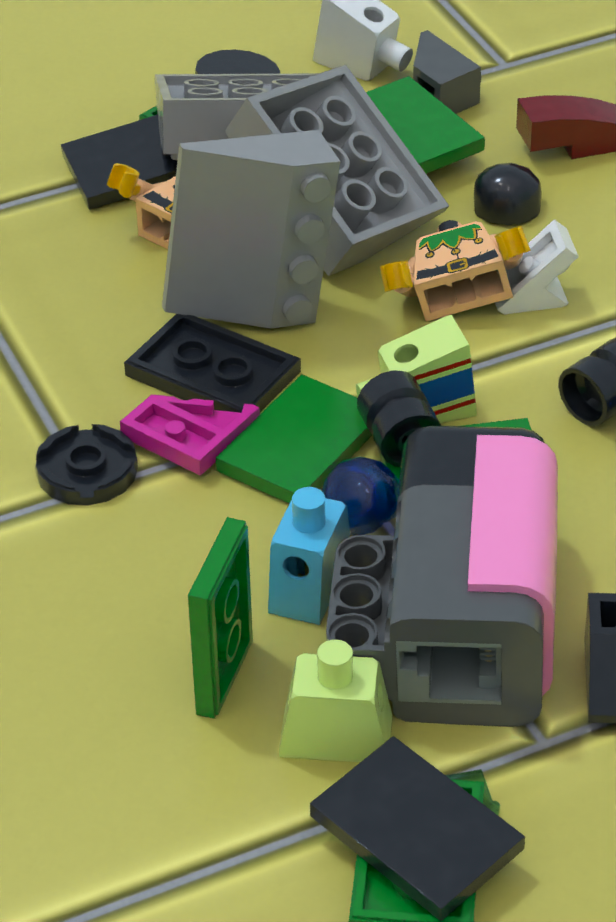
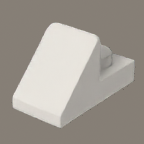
[495,219,579,314]

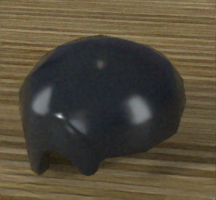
[474,163,542,225]

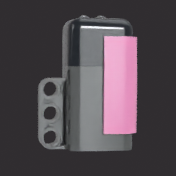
[326,426,558,727]

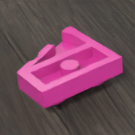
[120,394,260,476]

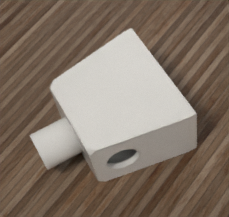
[313,0,413,81]

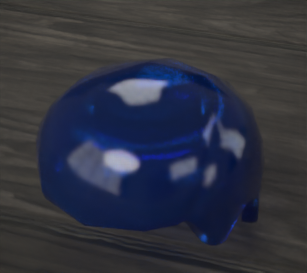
[322,456,399,536]

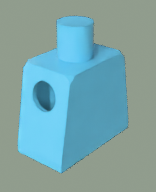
[268,487,350,625]

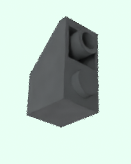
[413,30,482,114]

